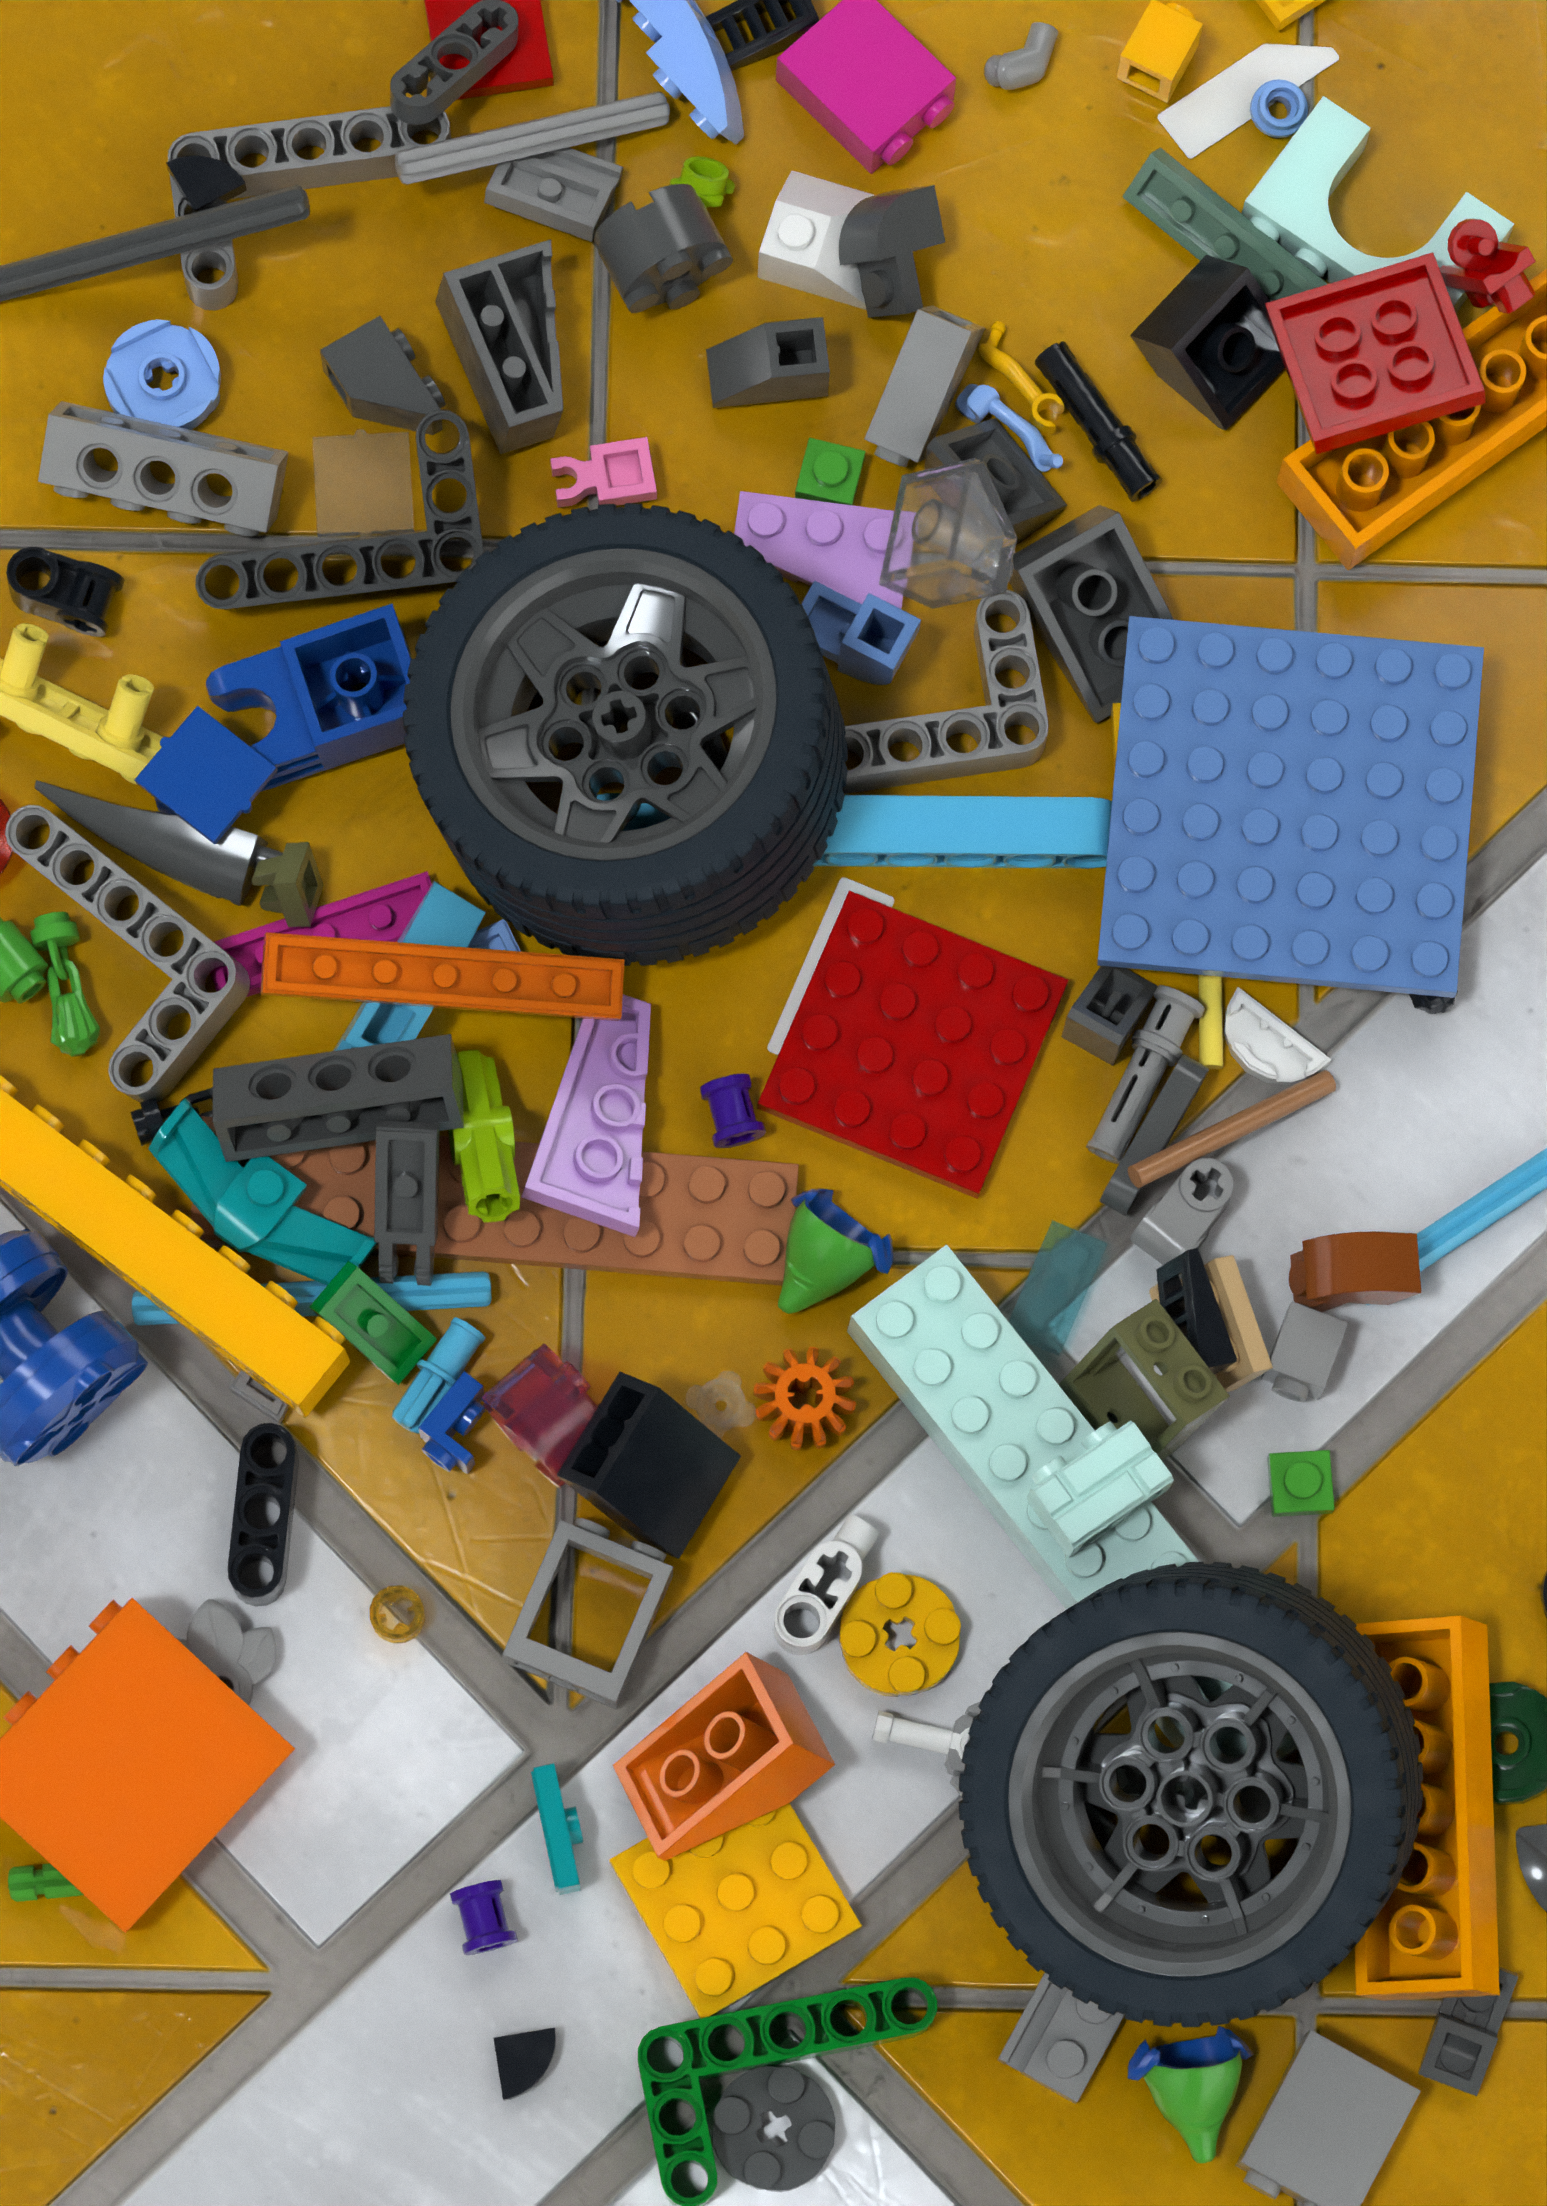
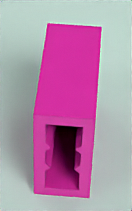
[776,0,956,174]

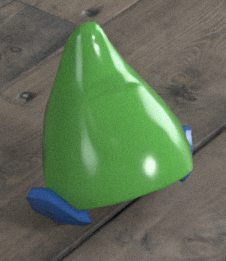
[778,1189,894,1314]
[1127,2026,1254,2163]

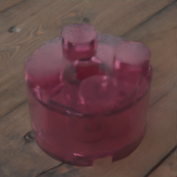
[480,1343,600,1489]

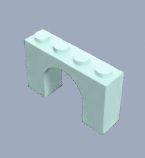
[1242,96,1514,313]

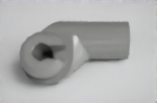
[984,22,1058,90]

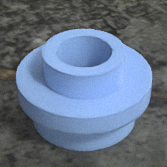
[1250,79,1308,138]

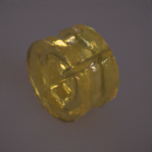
[369,1585,425,1644]

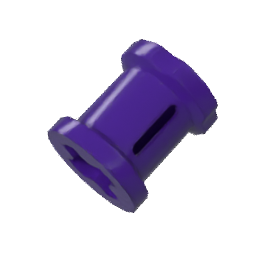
[700,1074,766,1148]
[450,1880,518,1955]

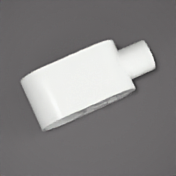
[773,1514,880,1655]

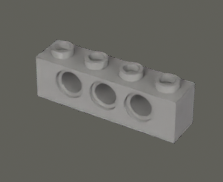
[38,401,289,536]

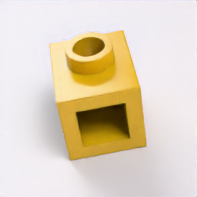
[1116,0,1203,103]

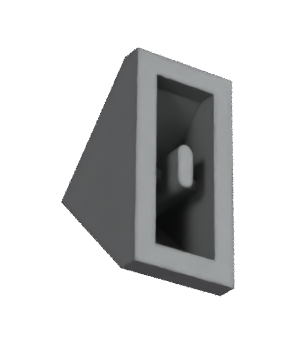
[1061,966,1157,1066]

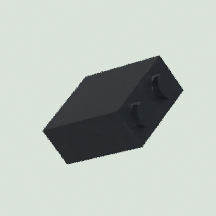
[556,1372,741,1559]

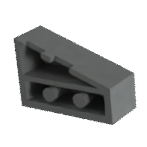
[435,239,563,455]

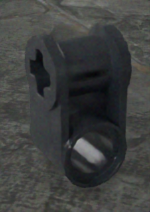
[6,546,125,637]

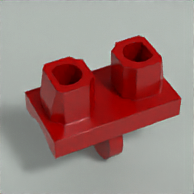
[1439,219,1536,314]

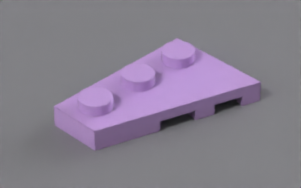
[734,491,914,609]

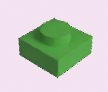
[795,437,866,505]
[1267,1450,1334,1517]

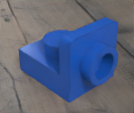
[418,1371,486,1474]

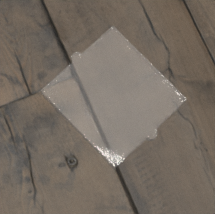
[312,429,414,538]

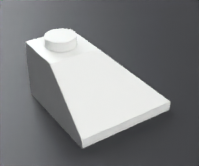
[758,171,874,310]

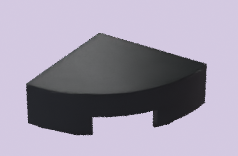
[166,155,247,213]
[493,2028,556,2101]

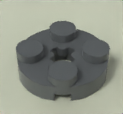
[712,2066,836,2192]

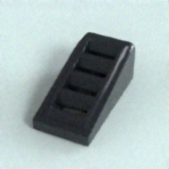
[706,0,819,71]
[1156,1248,1237,1375]

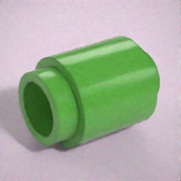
[0,917,48,1004]

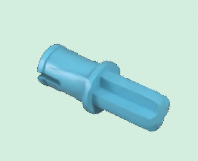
[392,1317,486,1434]

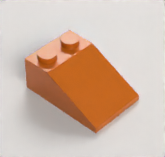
[612,1652,835,1861]

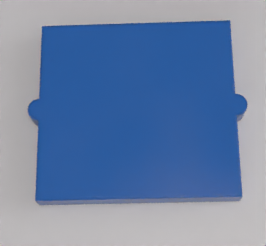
[134,705,278,845]

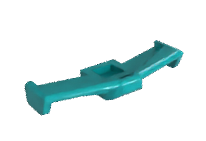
[148,1098,378,1285]

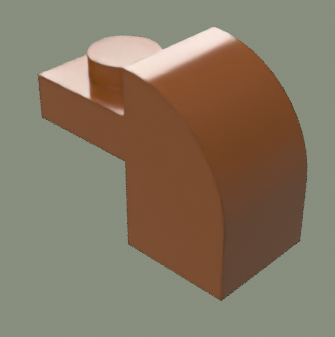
[1289,1231,1421,1312]

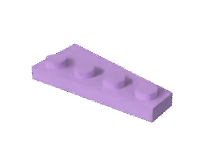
[521,994,651,1237]

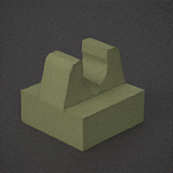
[252,842,324,927]

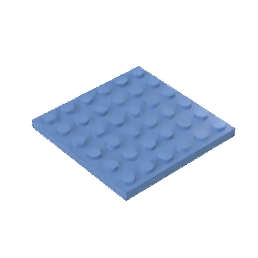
[1097,616,1484,998]

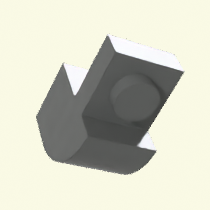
[839,185,945,318]

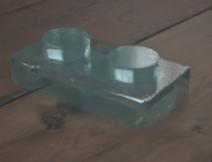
[1009,1220,1107,1356]

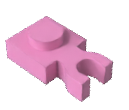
[550,437,657,508]

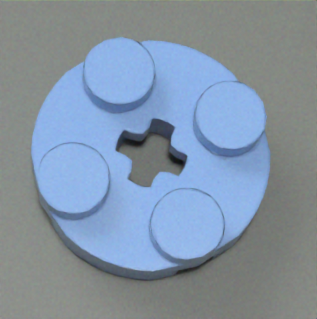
[103,319,221,430]

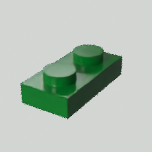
[309,1261,437,1385]

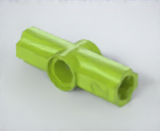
[448,1050,520,1223]

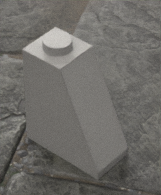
[864,305,985,467]

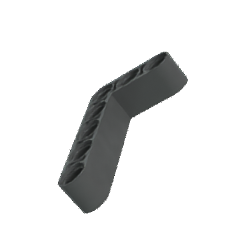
[195,409,483,609]

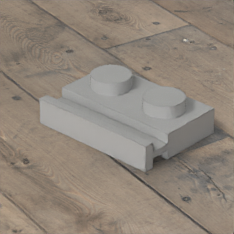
[484,147,623,242]
[997,1973,1125,2104]

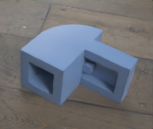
[802,580,921,685]

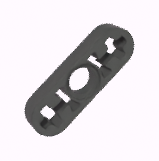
[390,0,518,125]
[1099,1054,1210,1216]

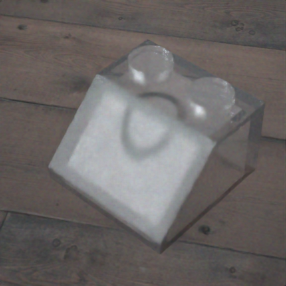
[879,458,1017,609]

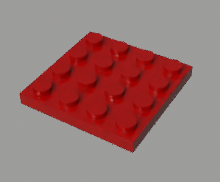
[757,891,1069,1199]

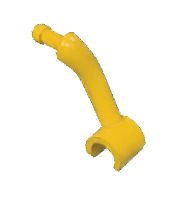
[978,321,1064,437]

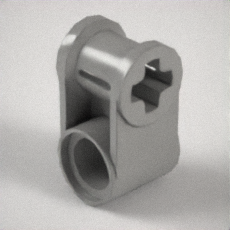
[1129,1158,1234,1265]

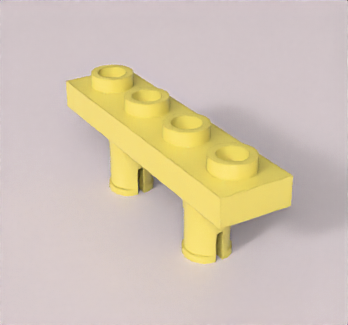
[0,623,163,785]

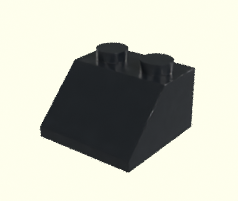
[1130,255,1285,430]

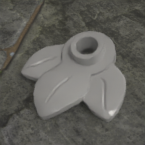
[176,1599,276,1705]

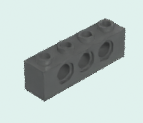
[213,1034,464,1162]

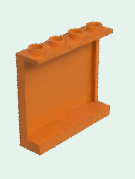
[0,1598,295,1933]

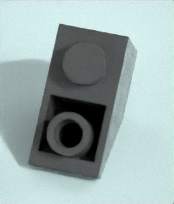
[320,316,446,435]
[706,317,830,408]

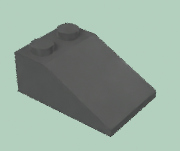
[999,505,1174,723]

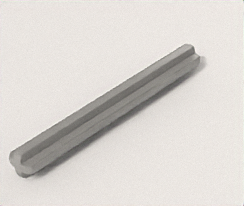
[395,91,670,185]

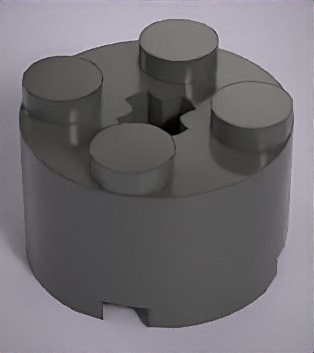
[594,184,733,313]

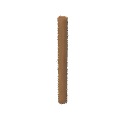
[1128,1070,1336,1188]

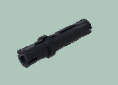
[1034,341,1162,502]

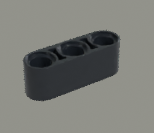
[227,1423,299,1607]

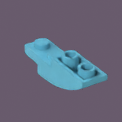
[333,881,486,1051]

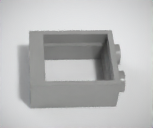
[502,1518,673,1710]

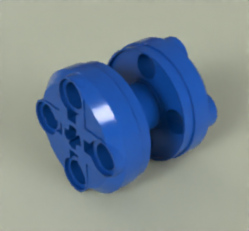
[0,1228,148,1466]

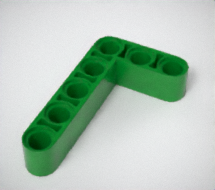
[638,1978,937,2206]

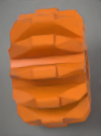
[753,1347,856,1451]

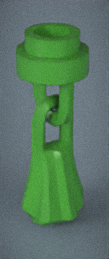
[30,912,100,1057]

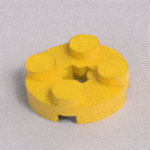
[839,1572,961,1697]

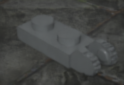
[374,1120,440,1286]

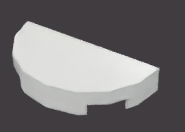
[1224,987,1331,1085]

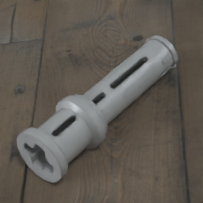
[1086,985,1205,1164]

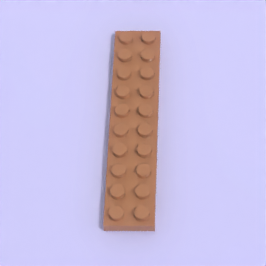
[191,1116,799,1286]

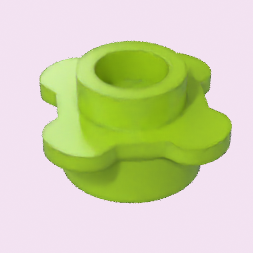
[670,156,735,208]

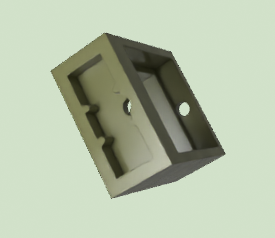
[1058,1299,1230,1460]

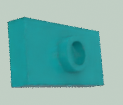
[531,1763,583,1895]

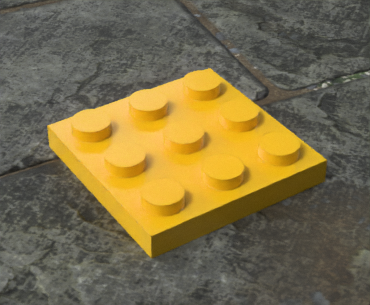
[609,1803,862,2018]

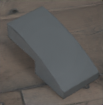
[1418,1967,1518,2096]

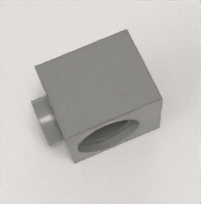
[1262,1301,1349,1402]

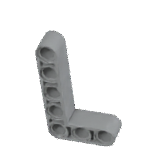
[168,106,451,311]
[842,589,1048,794]
[5,805,250,1102]

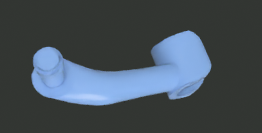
[955,384,1063,472]

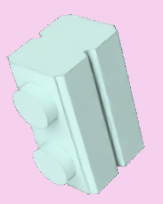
[1027,1420,1174,1558]

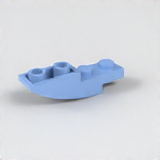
[616,0,744,145]

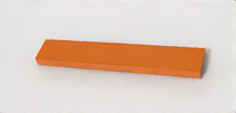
[260,932,625,1021]

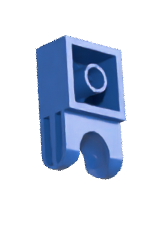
[205,604,412,791]

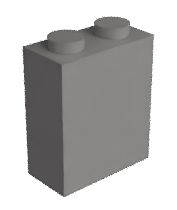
[1235,2030,1421,2206]

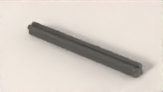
[0,185,311,302]

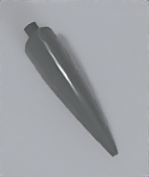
[35,780,283,906]

